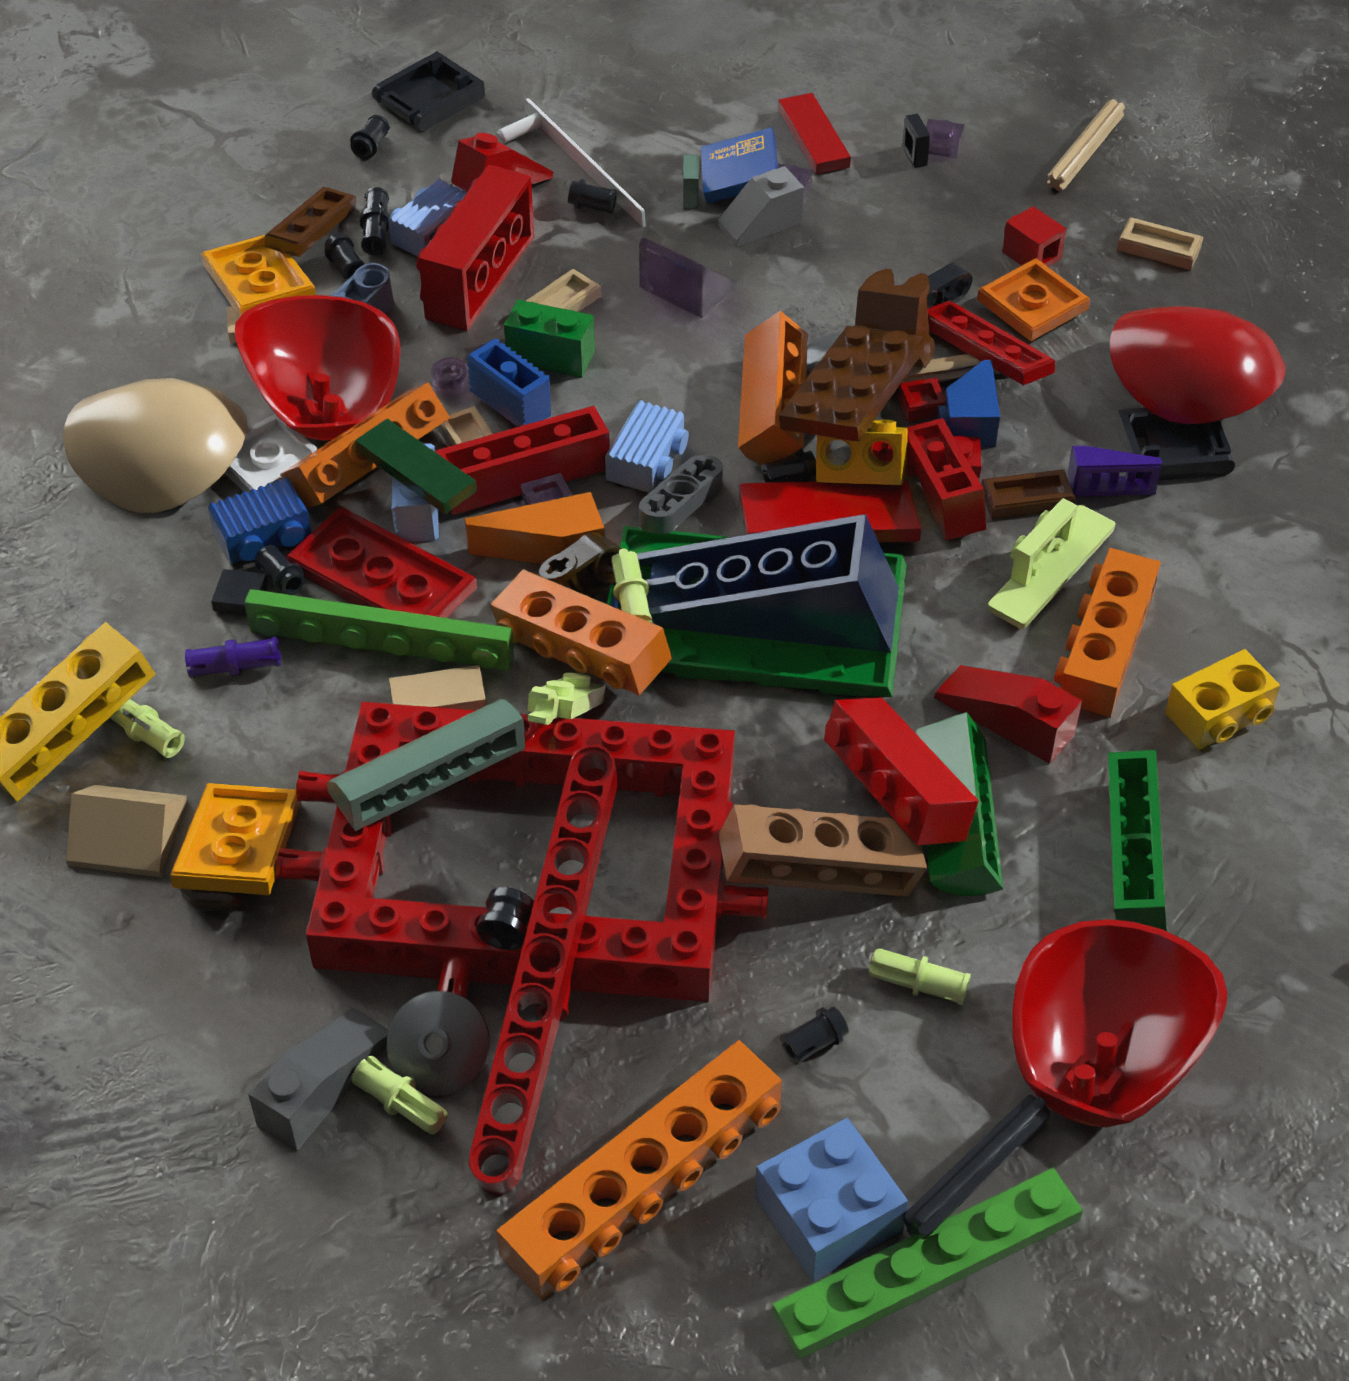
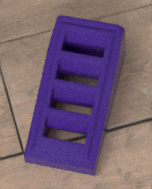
[1068,446,1162,496]

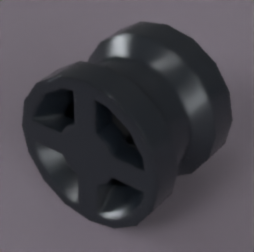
[476,887,534,950]

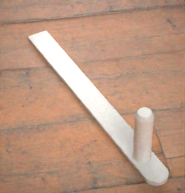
[496,98,646,227]

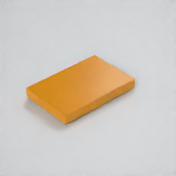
[201,234,316,317]
[170,783,301,895]

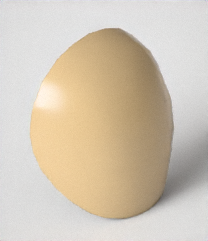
[63,378,247,513]

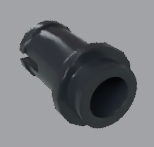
[350,115,390,158]
[568,179,618,214]
[324,233,365,279]
[761,449,816,483]
[255,545,305,595]
[780,1007,849,1065]

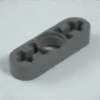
[639,455,723,534]

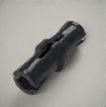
[360,187,390,255]

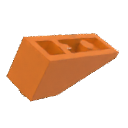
[464,492,605,564]

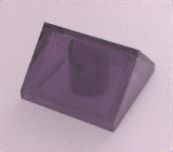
[639,237,738,318]

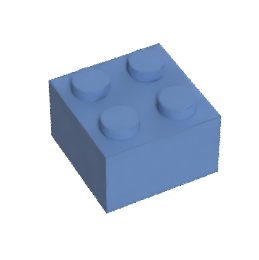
[755,1117,908,1282]

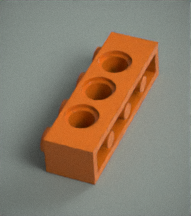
[280,382,450,509]
[1054,548,1161,718]
[490,569,672,696]

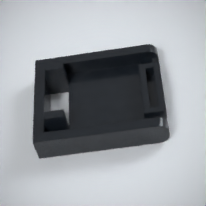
[372,51,485,131]
[1115,408,1235,481]

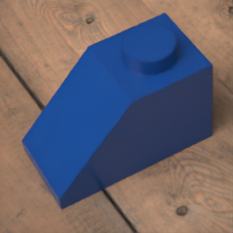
[936,360,1000,447]

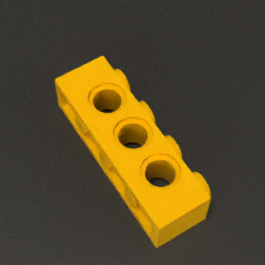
[0,622,156,802]

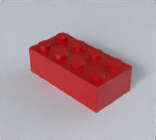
[416,165,534,331]

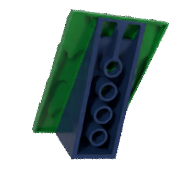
[607,514,907,697]

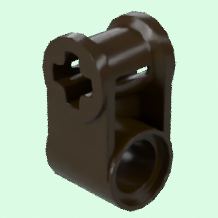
[539,532,622,598]

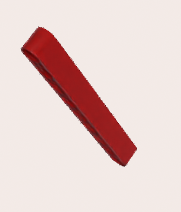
[469,745,617,1195]

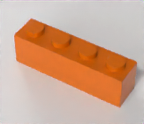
[738,310,808,466]

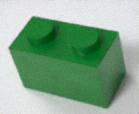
[504,299,595,377]

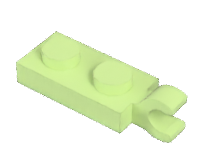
[527,673,605,725]

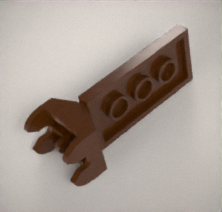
[779,269,935,442]

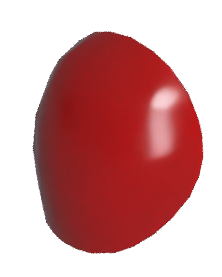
[235,295,401,440]
[1110,306,1286,424]
[1012,919,1228,1128]

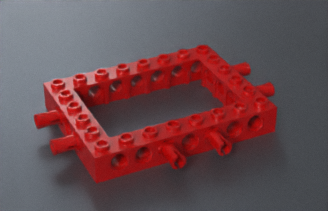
[276,701,769,1021]

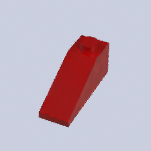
[451,133,554,192]
[906,418,987,541]
[934,665,1082,764]

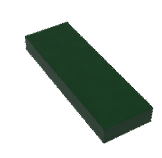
[355,418,477,514]

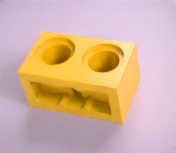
[816,420,908,485]
[1165,649,1280,750]

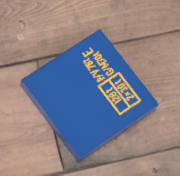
[701,127,778,203]

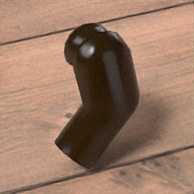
[178,888,243,913]

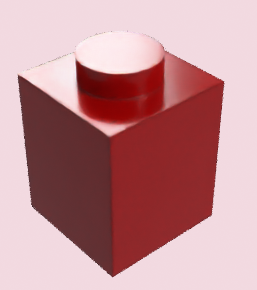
[1002,206,1066,267]

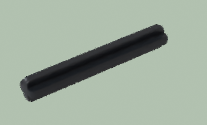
[902,1095,1051,1239]

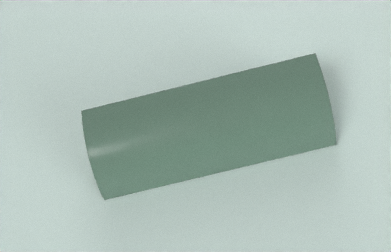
[327,699,525,831]

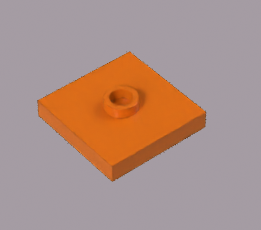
[977,258,1090,341]

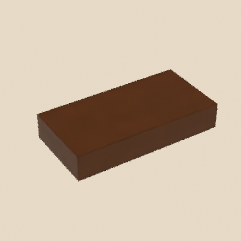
[982,469,1076,519]

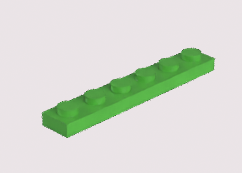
[245,589,514,671]
[772,1167,1083,1360]

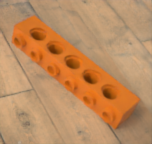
[496,1040,782,1300]

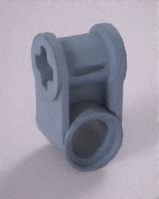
[330,263,394,314]

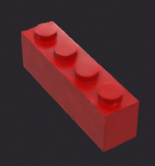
[435,405,610,515]
[823,698,979,845]

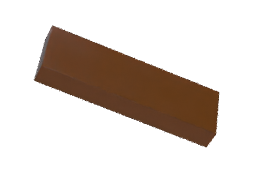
[265,187,356,257]

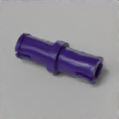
[185,637,281,678]

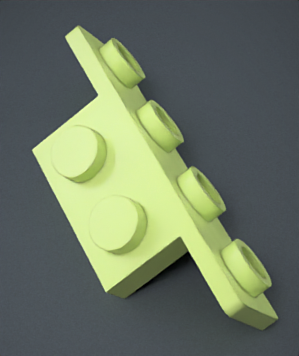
[987,498,1115,629]

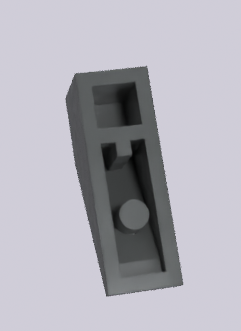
[248,1008,389,1151]

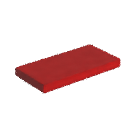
[739,480,921,543]
[285,506,477,618]

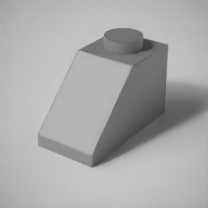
[718,166,804,247]

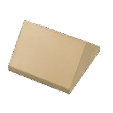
[66,785,188,877]

